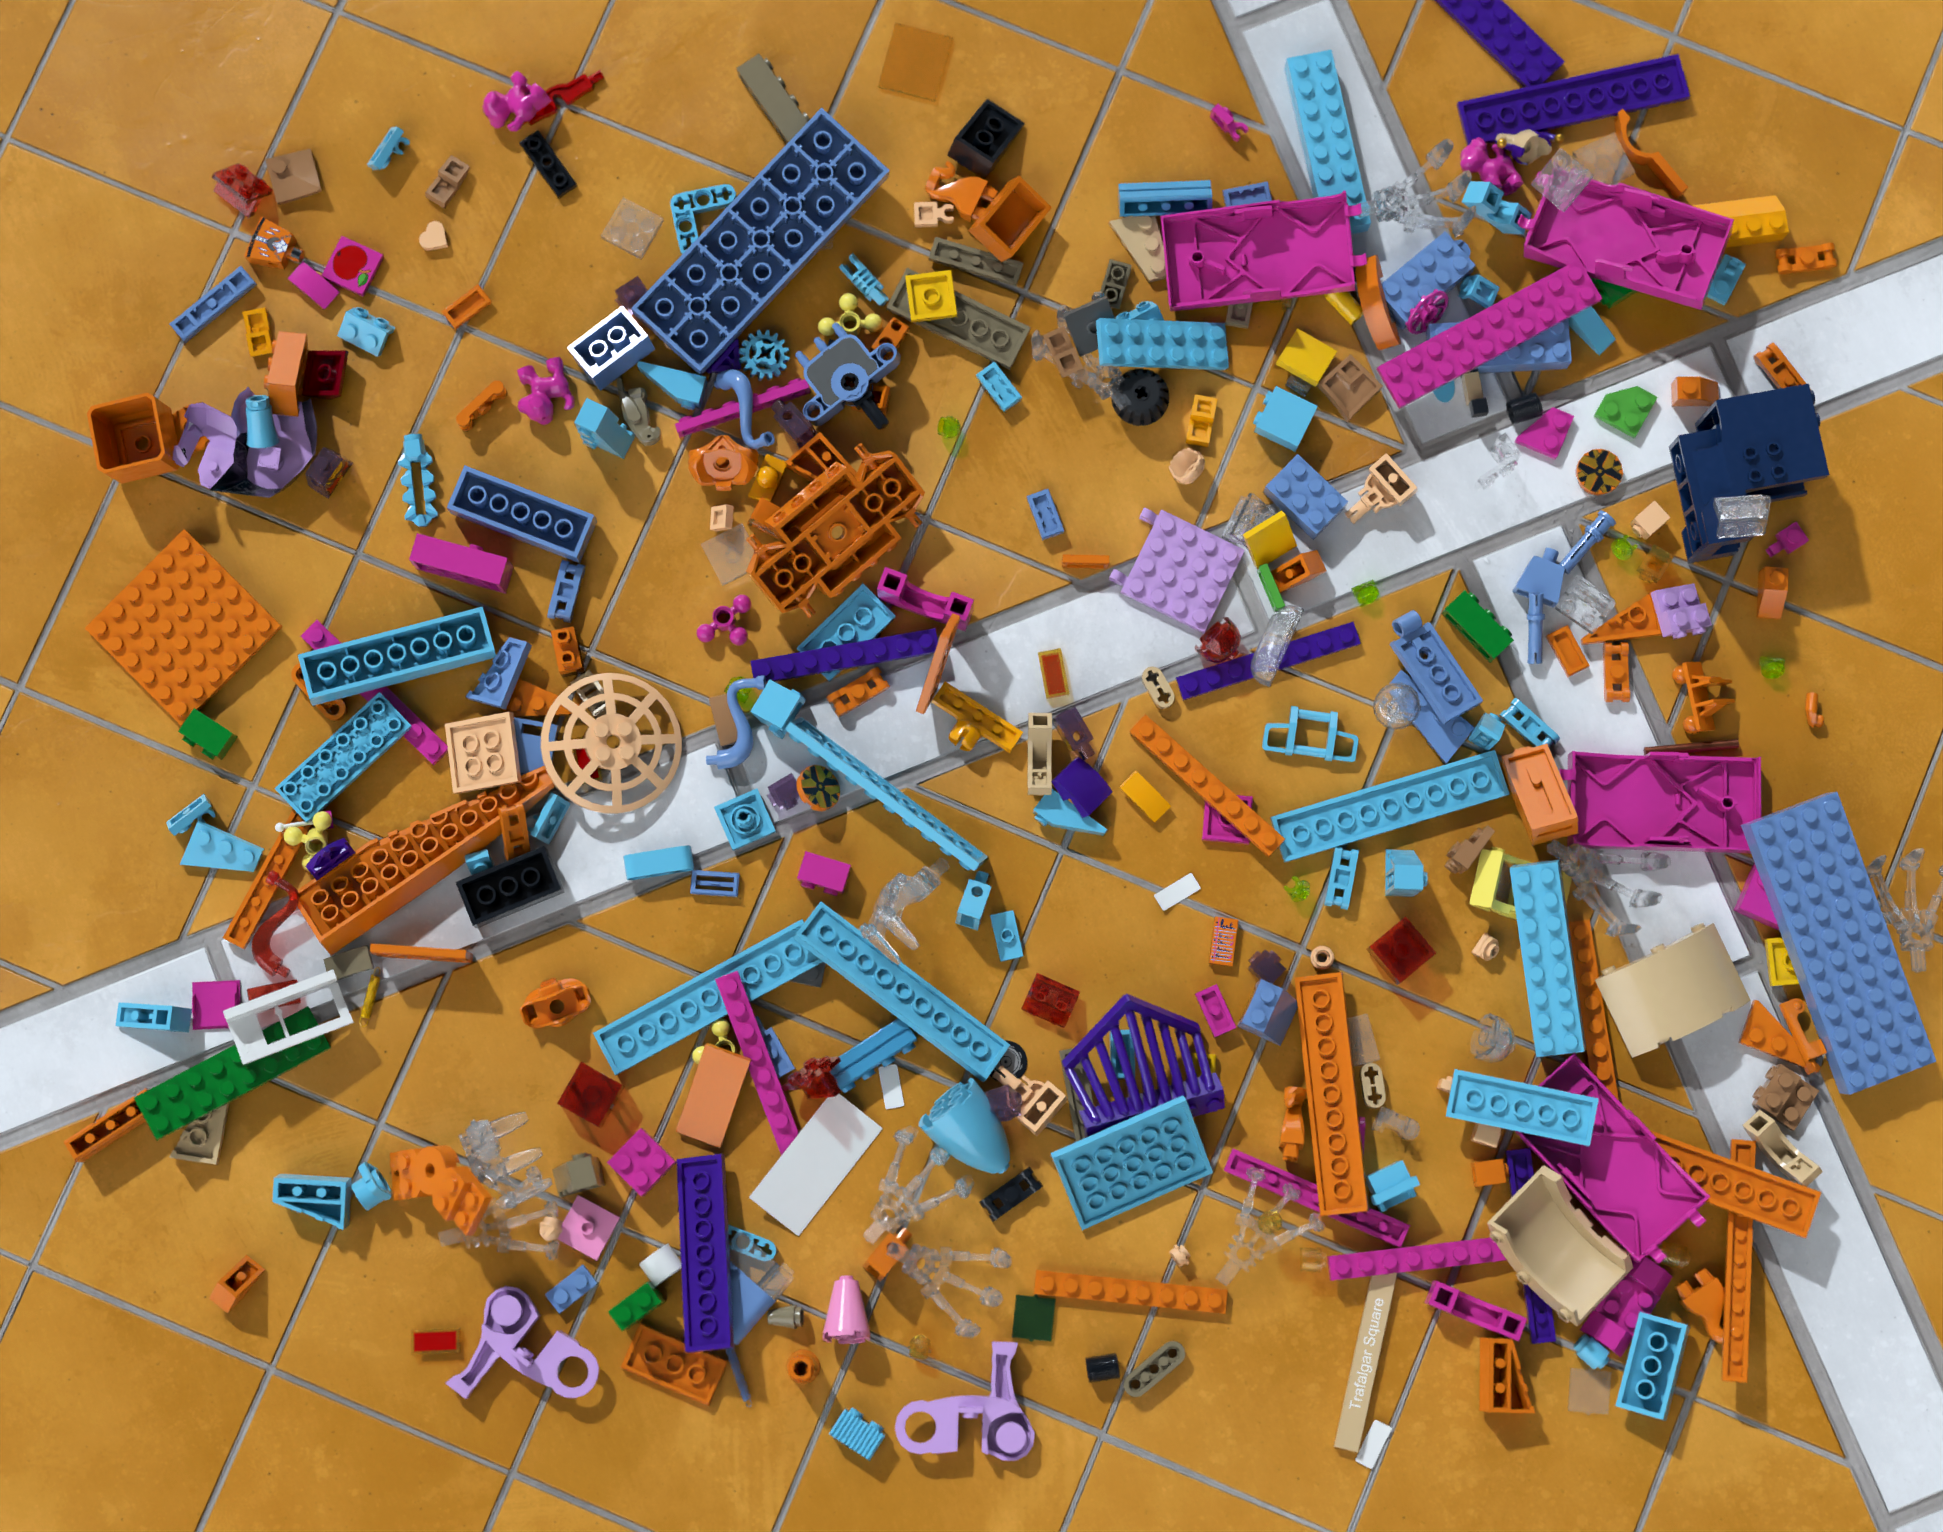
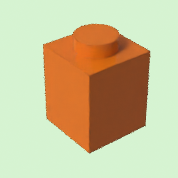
[1471,1159,1509,1187]

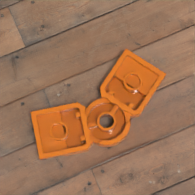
[390,1145,493,1236]

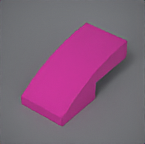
[287,261,339,310]

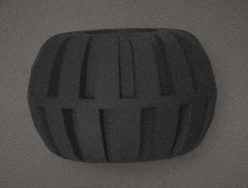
[1111,368,1169,426]

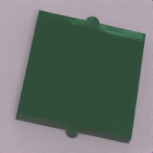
[1012,1294,1055,1342]

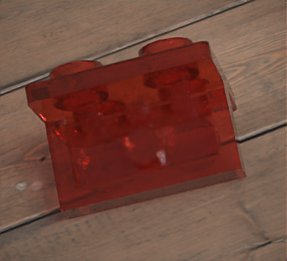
[212,163,273,218]
[1021,973,1080,1028]
[782,1056,841,1099]

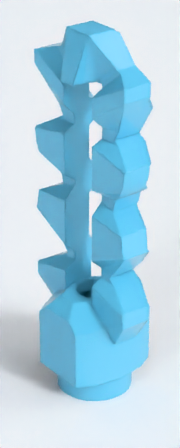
[398,434,439,527]

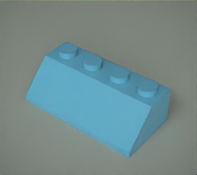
[1615,1312,1690,1421]

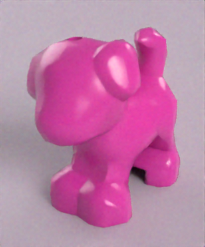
[482,71,552,132]
[1460,137,1524,196]
[517,357,575,425]

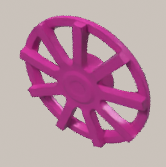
[1405,289,1448,334]

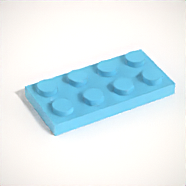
[796,584,896,682]

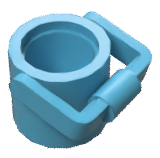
[351,1162,393,1211]

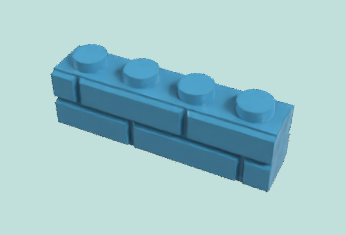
[1118,180,1212,217]
[822,1018,918,1094]

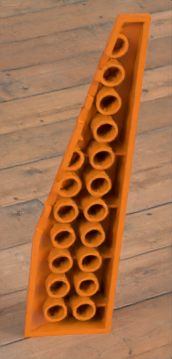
[290,766,555,955]

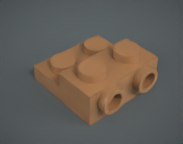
[1445,825,1495,874]
[1752,1064,1819,1131]

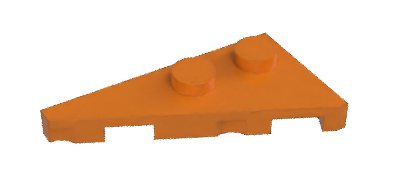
[1581,590,1662,645]
[503,679,586,718]
[1738,1000,1821,1073]

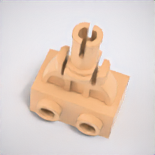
[1344,453,1418,524]
[992,1065,1068,1136]

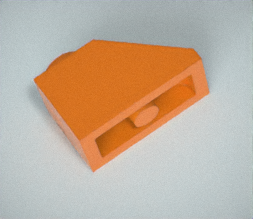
[1671,376,1719,406]
[1271,550,1327,593]
[1757,566,1789,619]
[209,1255,265,1313]

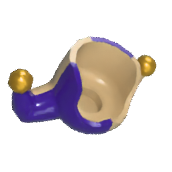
[1495,129,1564,165]

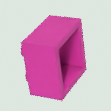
[607,1128,677,1197]

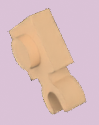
[914,202,954,227]

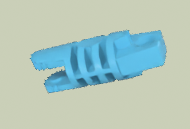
[839,253,889,306]

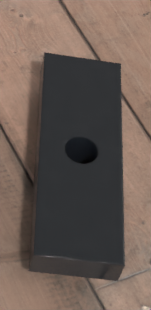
[519,130,577,199]

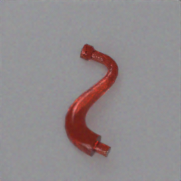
[251,870,300,978]

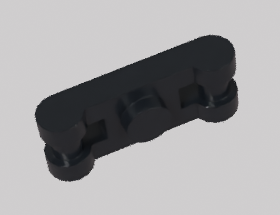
[979,1167,1043,1222]

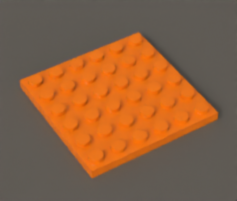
[85,529,283,726]

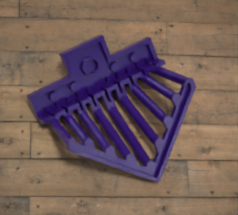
[1062,994,1225,1138]

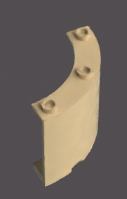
[1595,923,1751,1058]
[1487,1165,1633,1326]

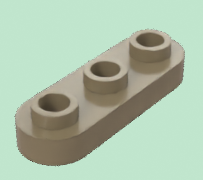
[1123,1341,1185,1397]

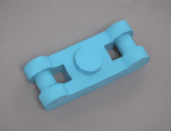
[1499,698,1560,747]
[1324,846,1359,910]

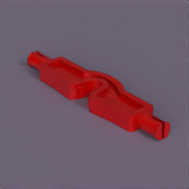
[511,70,604,126]

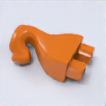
[925,161,998,223]
[1279,1087,1307,1162]
[1674,1268,1725,1344]

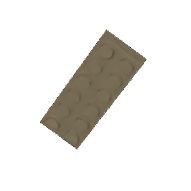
[886,268,1031,370]

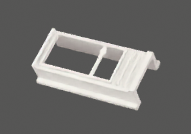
[223,969,354,1065]

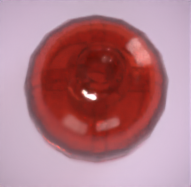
[1195,617,1241,663]

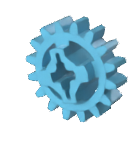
[738,330,789,381]

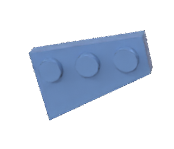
[465,637,532,710]

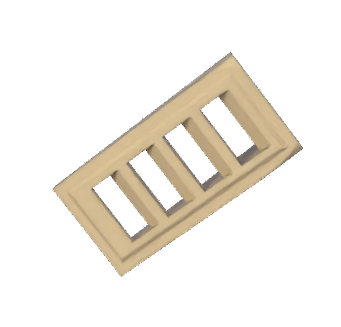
[570,670,617,719]

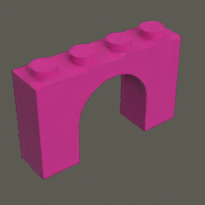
[877,567,974,632]

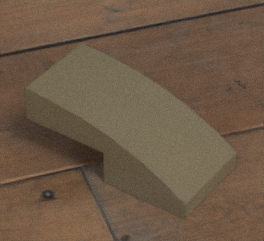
[323,945,374,980]

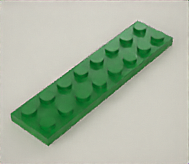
[134,1006,331,1141]

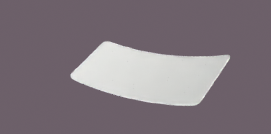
[1154,873,1201,911]
[1355,1420,1392,1469]

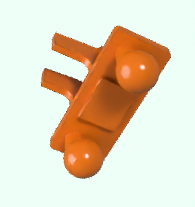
[1672,662,1735,734]

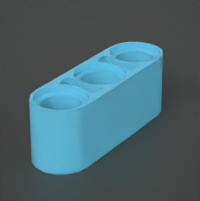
[623,846,694,880]

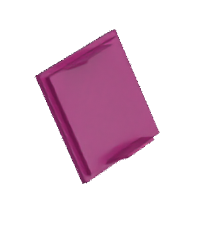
[192,980,240,1030]

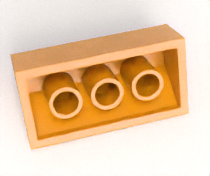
[1694,195,1789,247]

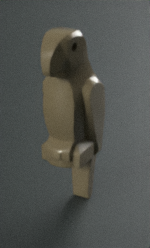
[617,375,661,446]

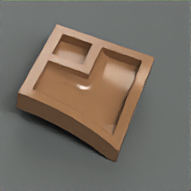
[265,149,322,205]
[1317,354,1383,422]

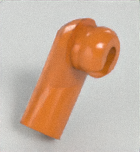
[1805,692,1824,728]

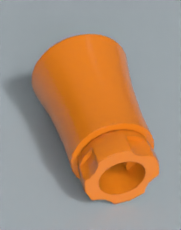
[786,1350,820,1384]

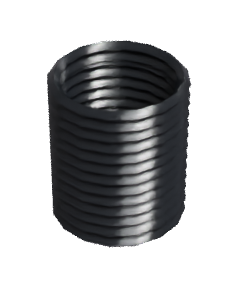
[1506,392,1543,425]
[1085,1353,1120,1383]

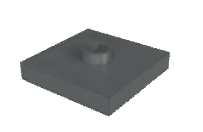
[1063,296,1115,357]

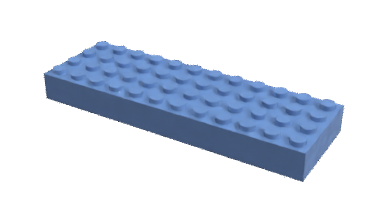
[631,108,890,376]
[1741,792,1936,1095]

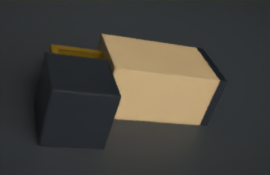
[1461,369,1489,418]

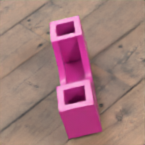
[1424,1281,1527,1341]

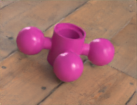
[696,594,751,646]

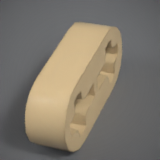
[1141,667,1175,709]
[1359,1063,1386,1108]

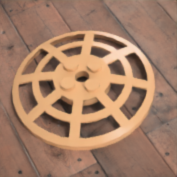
[540,673,682,814]

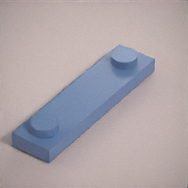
[169,266,257,343]

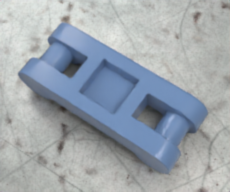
[547,560,586,623]

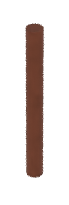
[1644,739,1739,756]

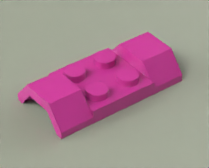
[1580,1256,1673,1357]

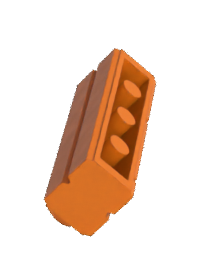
[64,1088,149,1163]

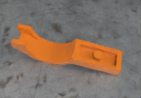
[1614,109,1688,200]

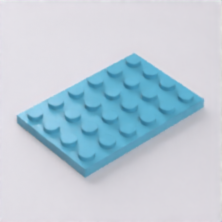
[1050,1095,1213,1230]

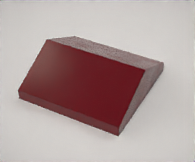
[302,350,348,400]

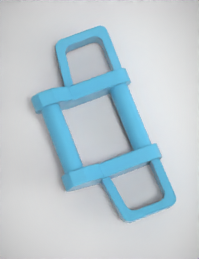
[1262,706,1359,762]

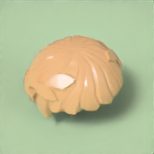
[1169,448,1205,484]

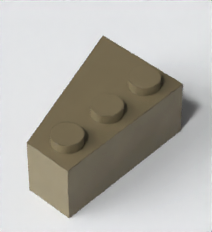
[552,1153,605,1198]

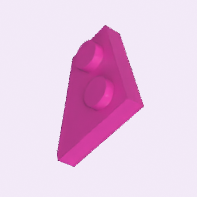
[1515,407,1574,459]

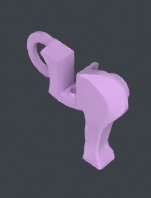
[446,1286,599,1399]
[895,1341,1035,1461]

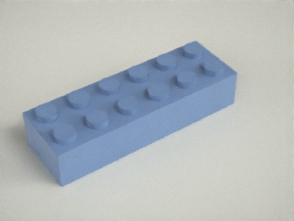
[1426,319,1572,373]
[447,465,597,563]

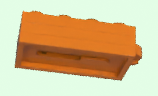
[1502,744,1578,846]

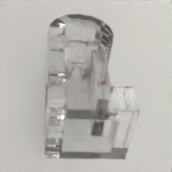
[1371,1107,1420,1140]

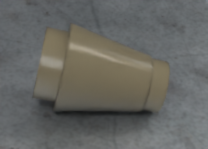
[767,1305,804,1329]

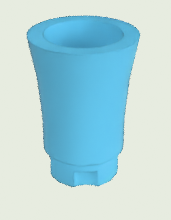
[245,395,279,448]

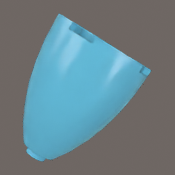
[919,1078,1011,1174]

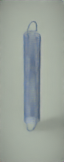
[725,1348,751,1407]

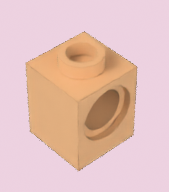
[1630,501,1671,540]

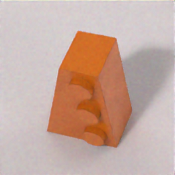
[264,331,308,417]
[785,432,857,482]
[1479,1337,1535,1413]

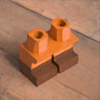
[551,626,585,678]

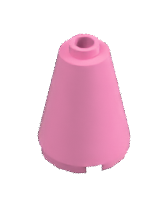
[823,1276,871,1344]

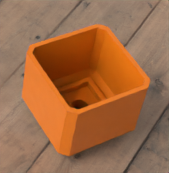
[87,392,180,484]

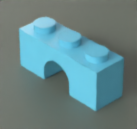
[1462,181,1532,234]

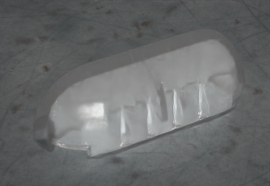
[1251,605,1304,687]

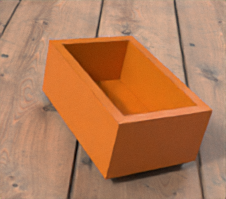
[968,176,1052,262]

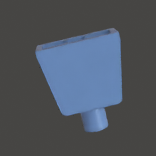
[1512,548,1565,608]

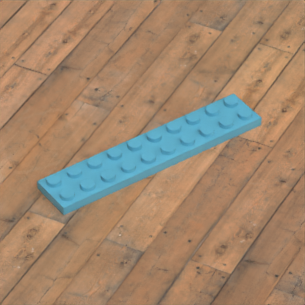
[785,717,988,871]
[1270,750,1509,863]
[793,902,1010,1082]
[593,919,824,1075]

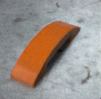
[1355,255,1401,351]

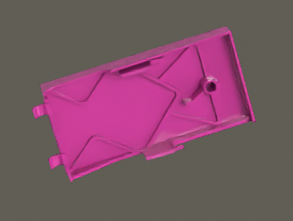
[1518,162,1734,310]
[1514,1053,1710,1263]

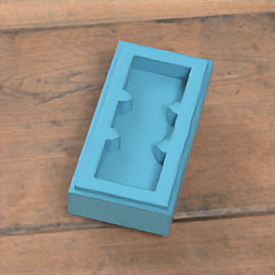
[976,361,1022,412]
[990,910,1023,962]

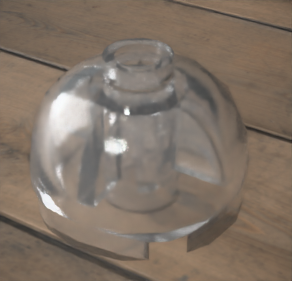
[1373,682,1421,729]
[1470,1013,1516,1063]

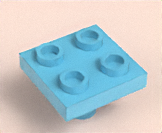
[714,789,776,851]

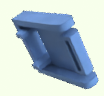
[514,717,559,775]

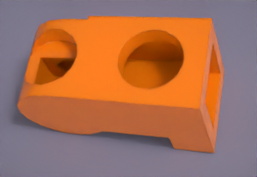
[870,317,910,360]

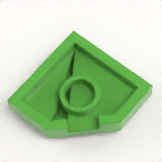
[1594,386,1657,438]

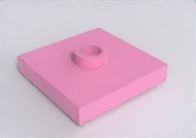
[557,1195,620,1260]

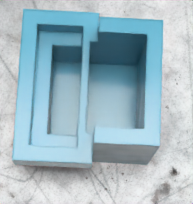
[750,679,806,739]
[1366,1160,1420,1212]

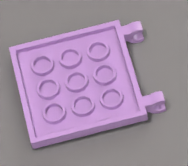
[1109,507,1245,634]

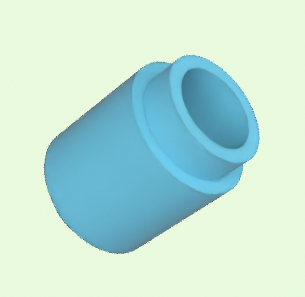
[1573,1334,1610,1370]

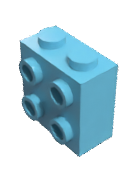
[1253,386,1318,452]

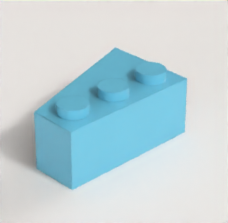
[574,398,636,459]
[1385,849,1427,897]
[273,1174,352,1230]

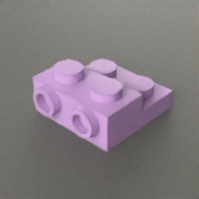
[1651,583,1712,639]

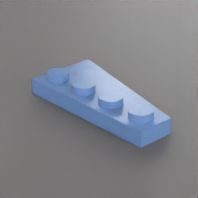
[1386,670,1475,765]

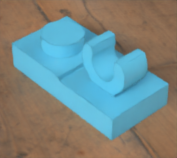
[367,127,410,170]
[1707,254,1746,305]
[527,792,571,845]
[166,794,215,836]

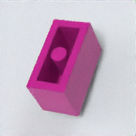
[797,851,852,896]

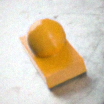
[748,454,787,503]

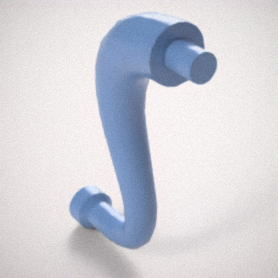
[714,369,775,449]
[706,675,766,770]

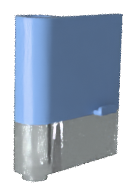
[729,1231,795,1345]

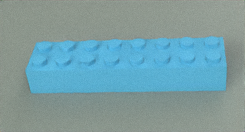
[1284,50,1371,234]
[298,606,496,706]
[1510,859,1586,1057]

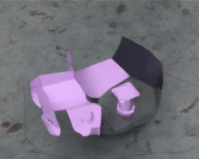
[172,387,317,498]

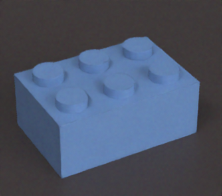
[567,306,655,391]
[1263,454,1348,540]

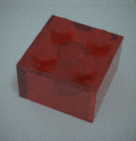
[1366,916,1436,985]

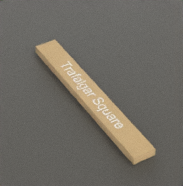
[1334,1273,1397,1452]

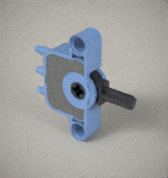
[795,322,901,430]

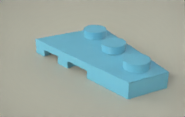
[180,820,265,872]

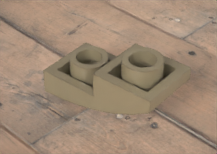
[1099,259,1132,309]

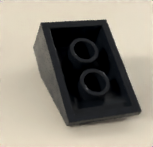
[947,99,1025,180]

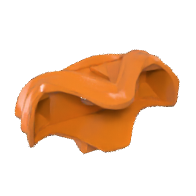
[688,435,758,491]
[520,977,591,1029]

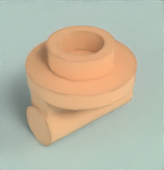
[1471,933,1499,961]

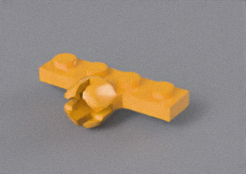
[932,681,1023,753]

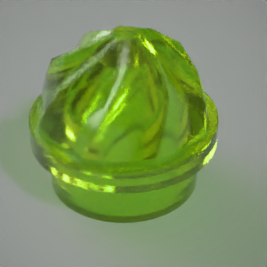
[937,416,961,439]

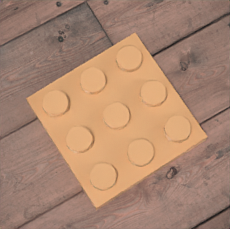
[445,712,522,794]

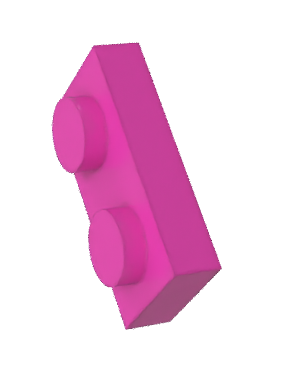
[1195,984,1236,1038]

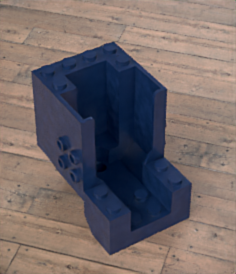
[1669,384,1829,564]

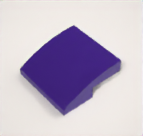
[1051,757,1113,818]

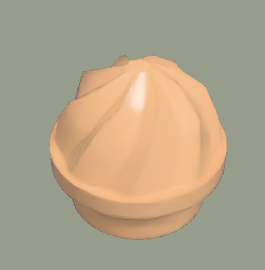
[539,1216,563,1241]

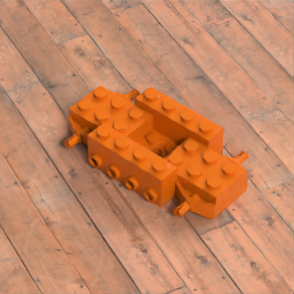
[746,443,925,618]

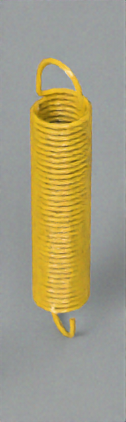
[359,967,381,1027]

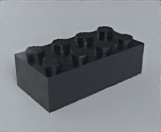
[455,846,565,928]

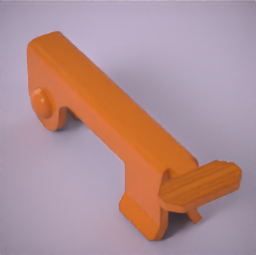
[1779,998,1827,1075]

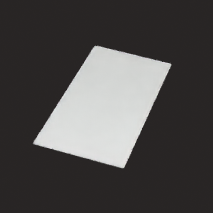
[749,1090,882,1236]

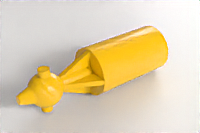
[1324,292,1363,325]

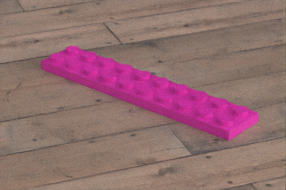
[1376,259,1602,409]

